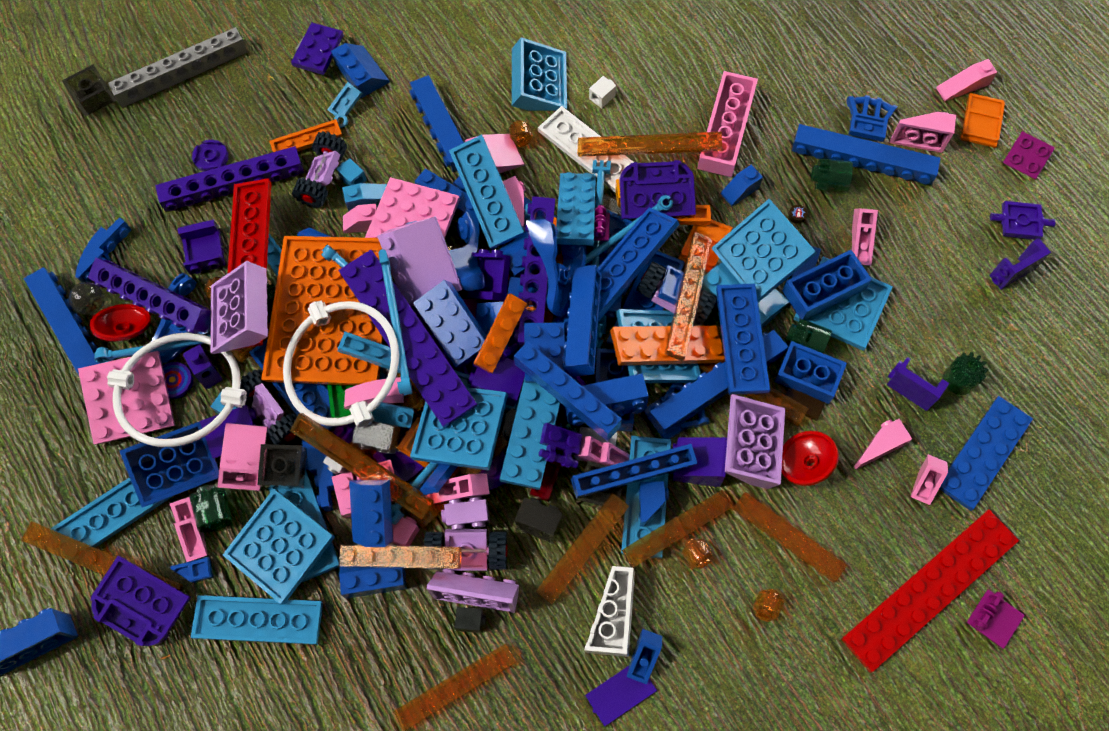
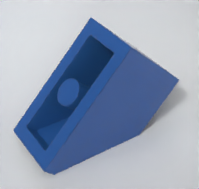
[721,164,763,206]
[639,481,669,527]
[626,629,662,684]

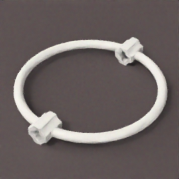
[283,300,399,428]
[107,333,247,447]

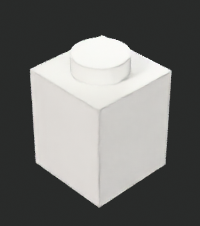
[589,76,616,109]

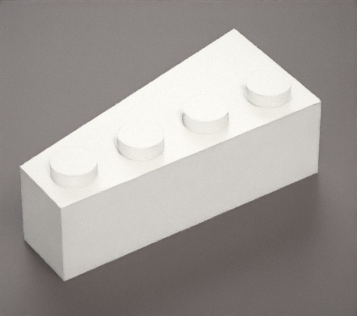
[584,566,635,657]

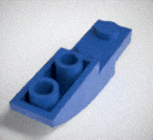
[75,217,131,286]
[302,432,336,512]

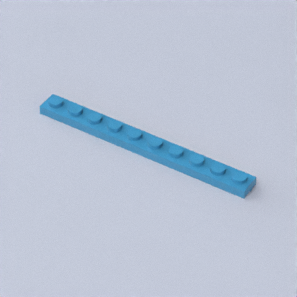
[337,332,521,414]

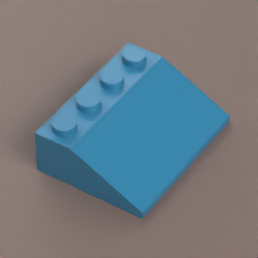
[512,37,567,111]
[698,262,790,329]

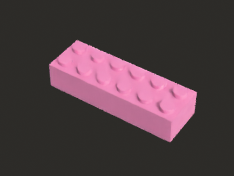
[697,71,758,177]

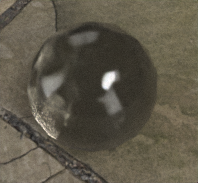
[69,282,105,315]

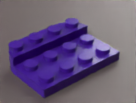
[619,160,696,220]
[90,556,191,646]

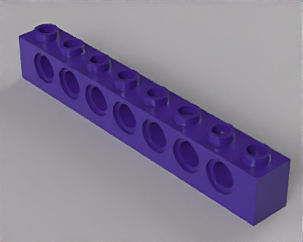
[155,146,304,212]
[514,196,555,348]
[88,257,211,334]

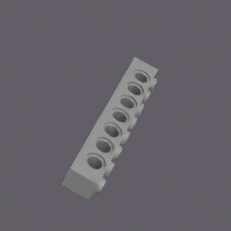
[108,27,248,108]

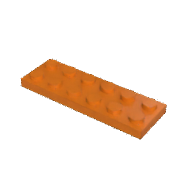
[610,326,725,366]

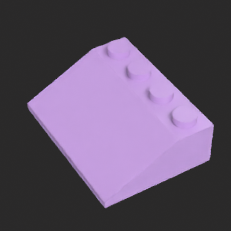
[377,216,462,307]
[211,261,268,354]
[725,394,785,489]
[426,569,519,613]

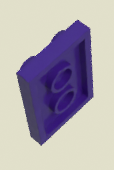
[291,22,344,75]

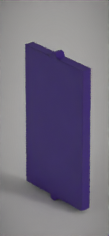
[585,666,657,727]

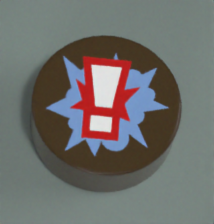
[788,205,808,224]

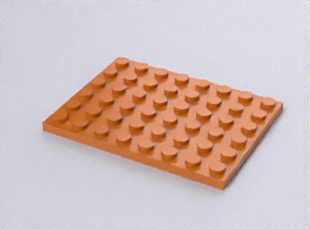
[261,236,392,386]

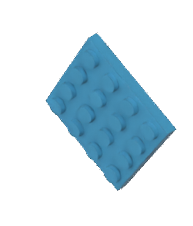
[711,199,817,302]
[793,256,893,351]
[616,309,701,383]
[410,387,508,470]
[223,489,335,605]

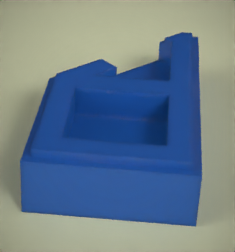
[170,557,213,583]

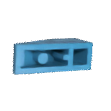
[342,183,387,211]

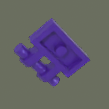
[538,423,582,468]

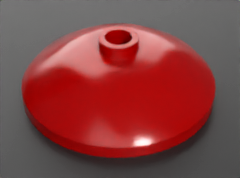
[90,304,151,342]
[781,431,839,486]

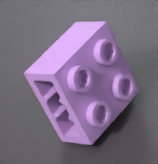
[441,496,490,530]

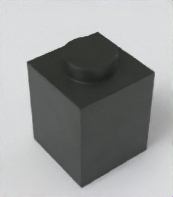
[454,607,486,633]

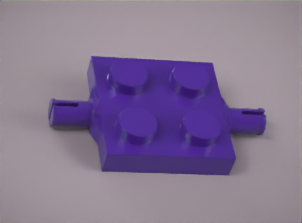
[990,201,1056,240]

